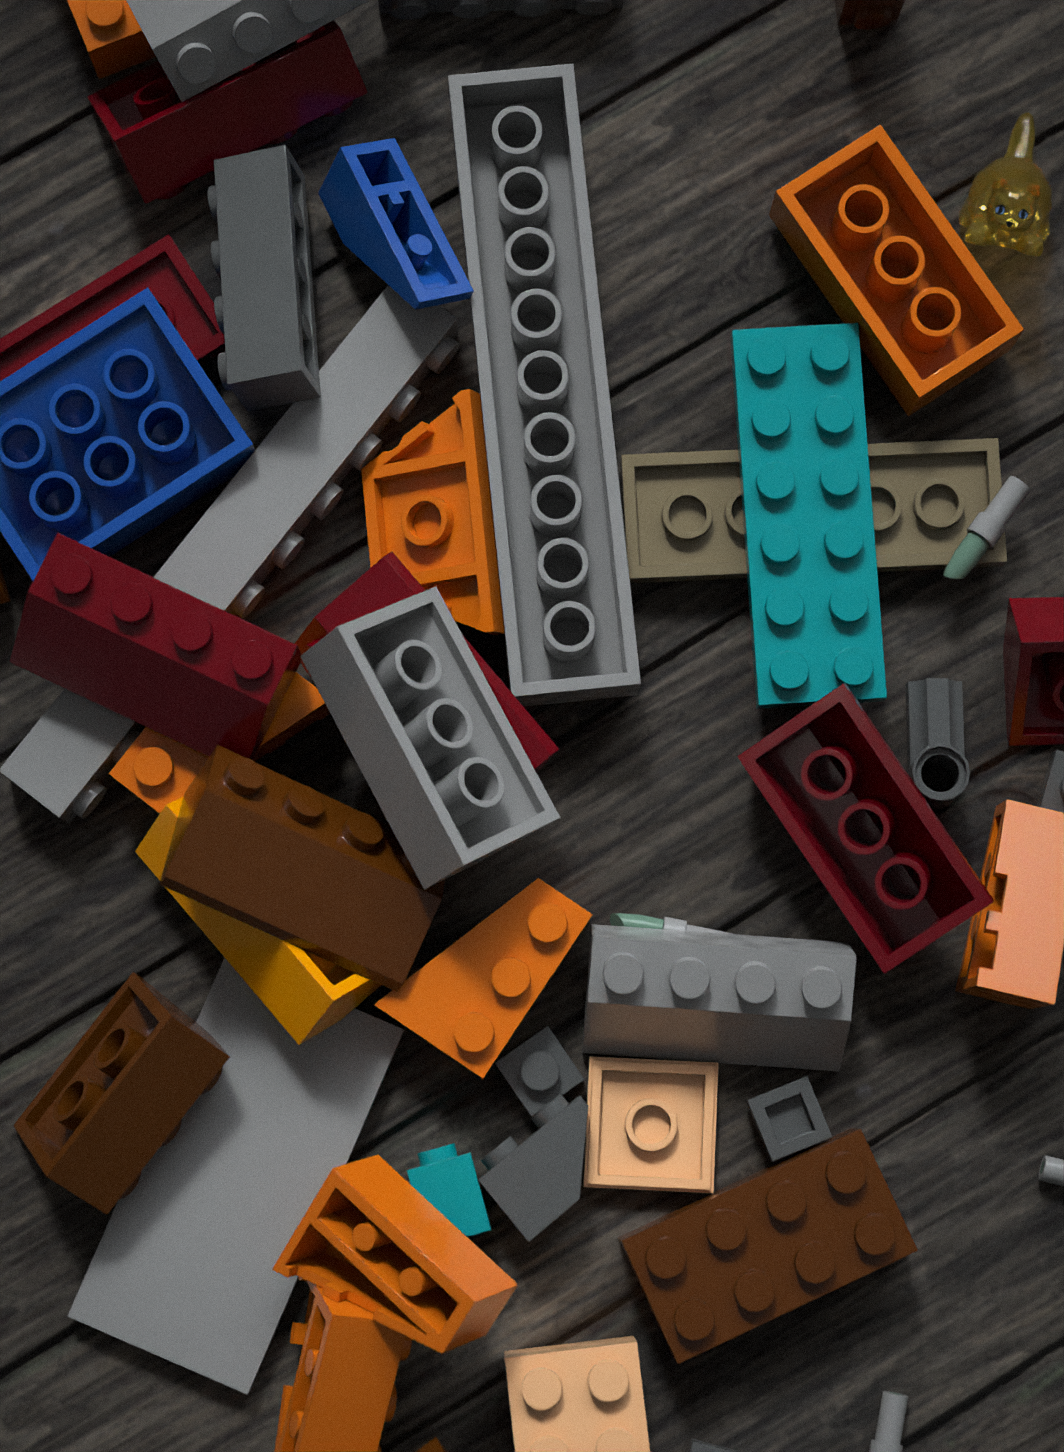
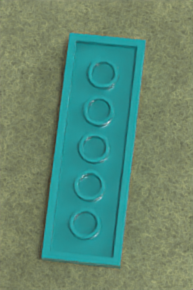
[730,323,887,709]

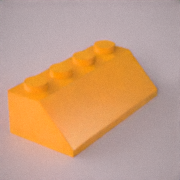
[135,796,381,1045]

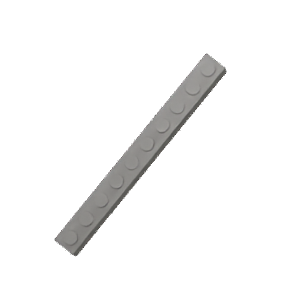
[0,285,460,824]

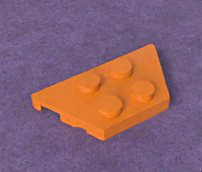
[361,389,504,635]

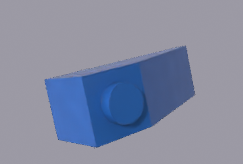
[318,138,474,310]

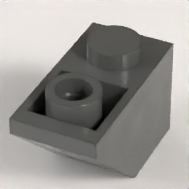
[478,1094,588,1242]

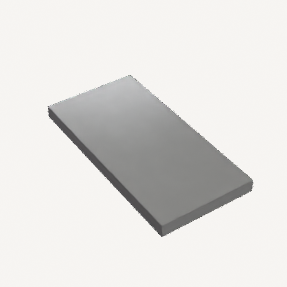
[67,958,405,1395]

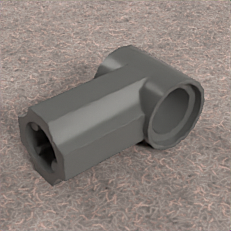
[905,678,970,811]

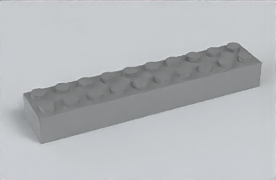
[448,64,641,707]

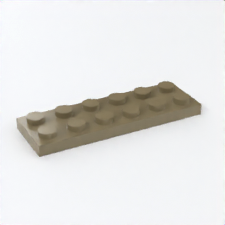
[620,438,1007,583]

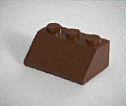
[13,972,230,1215]

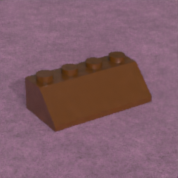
[159,745,445,991]

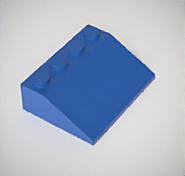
[0,287,255,581]

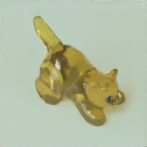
[959,112,1052,256]

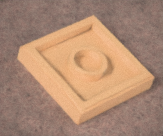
[583,1056,719,1193]

